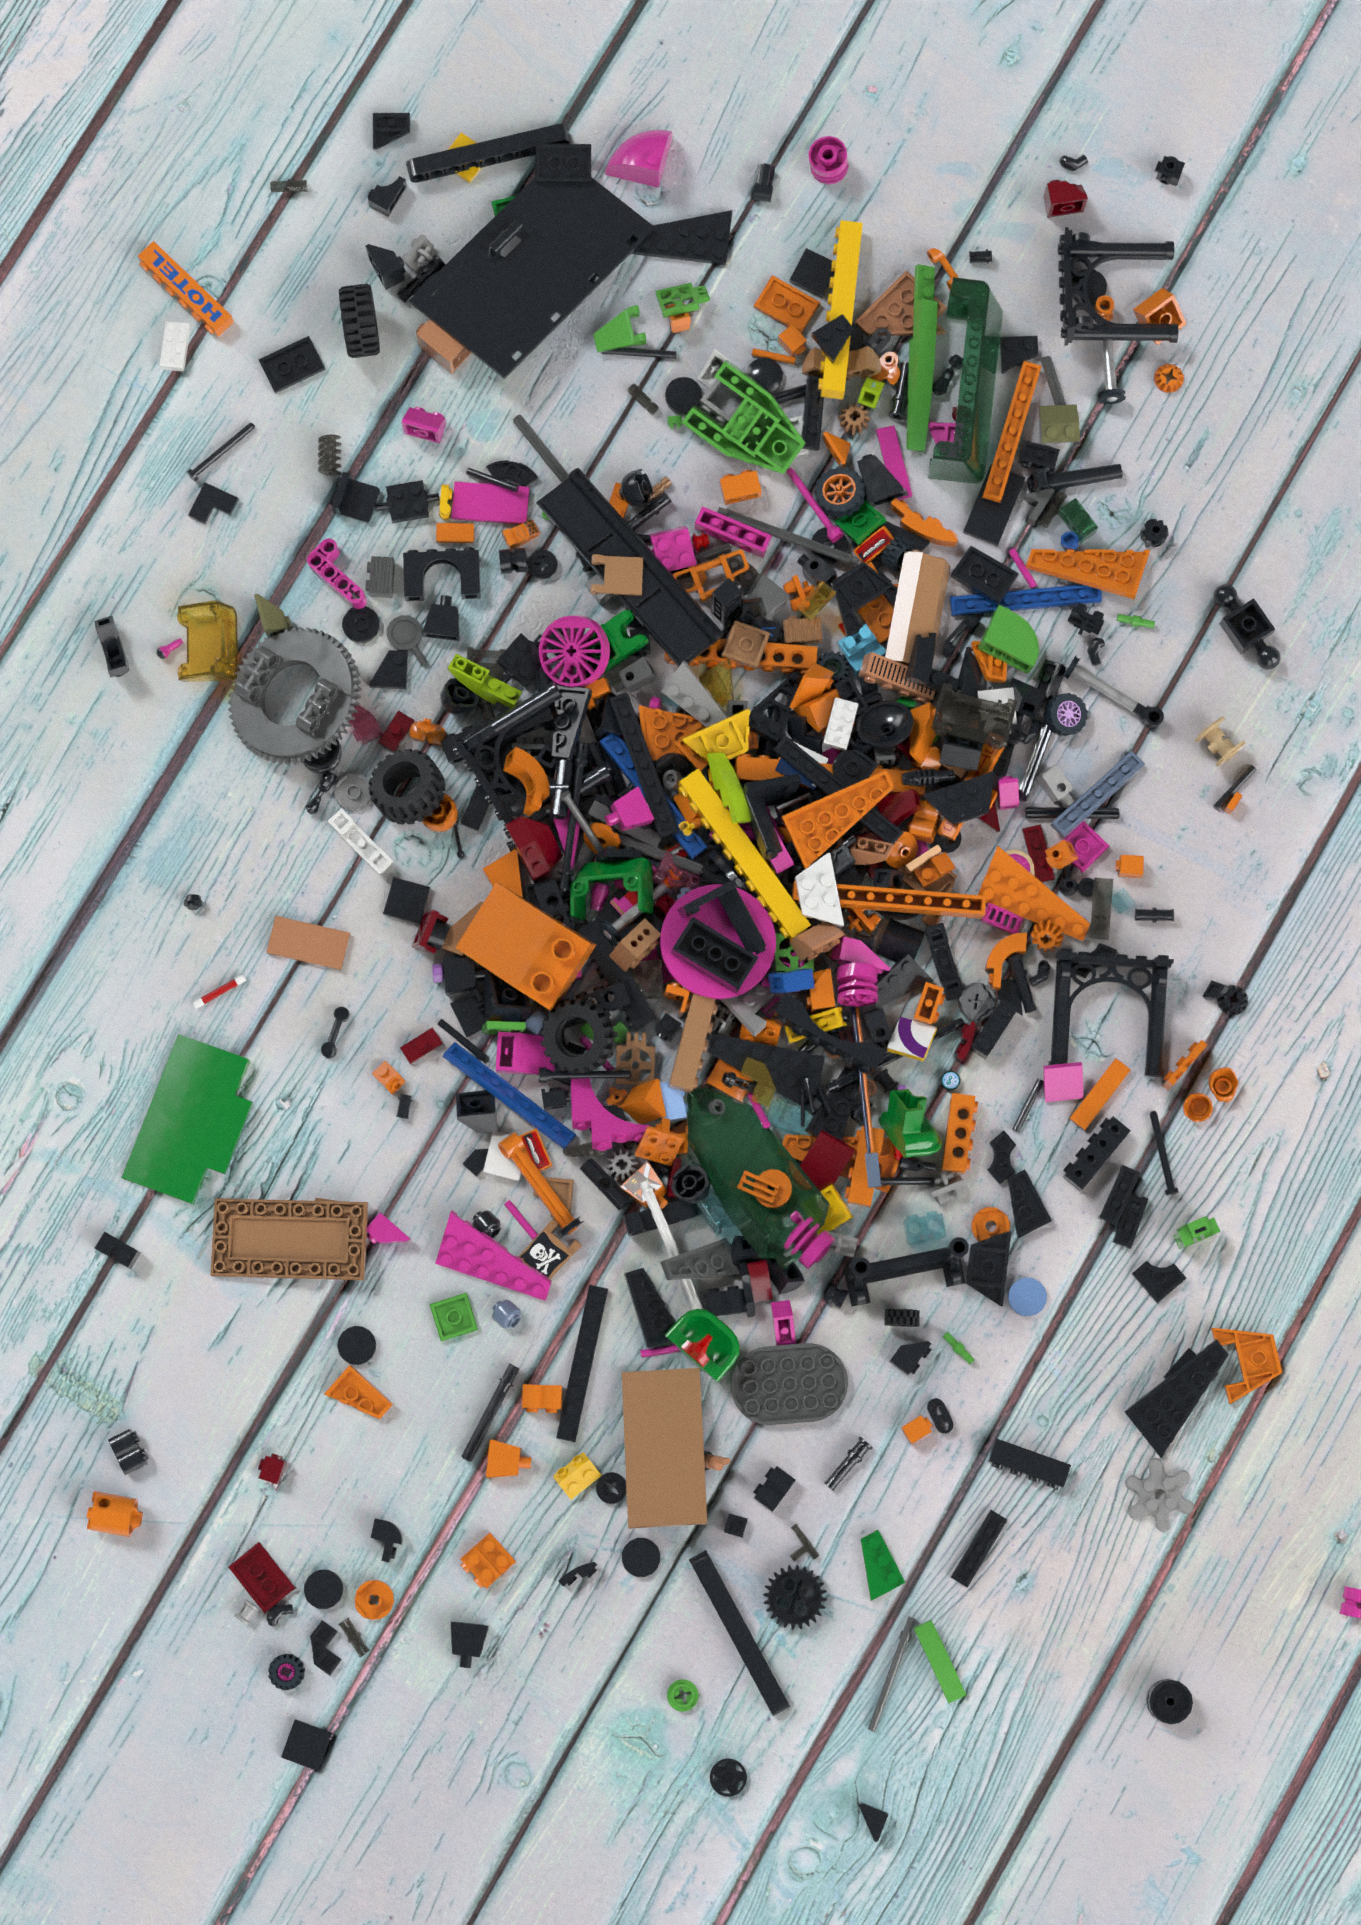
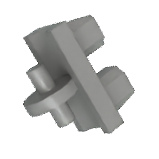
[402,234,435,273]
[928,1170,966,1205]
[824,1230,858,1258]

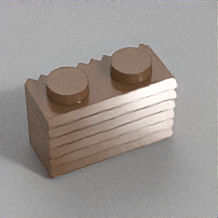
[783,615,823,645]

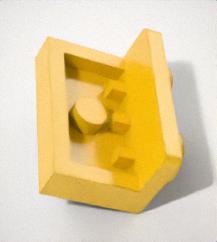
[553,1452,602,1500]

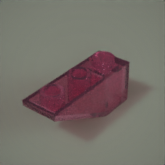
[349,705,383,745]

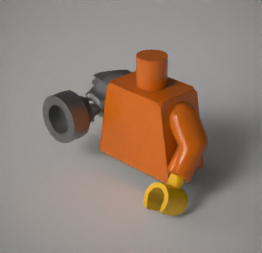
[663,770,716,836]

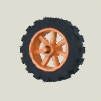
[814,466,866,518]

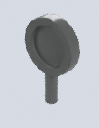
[387,615,428,666]

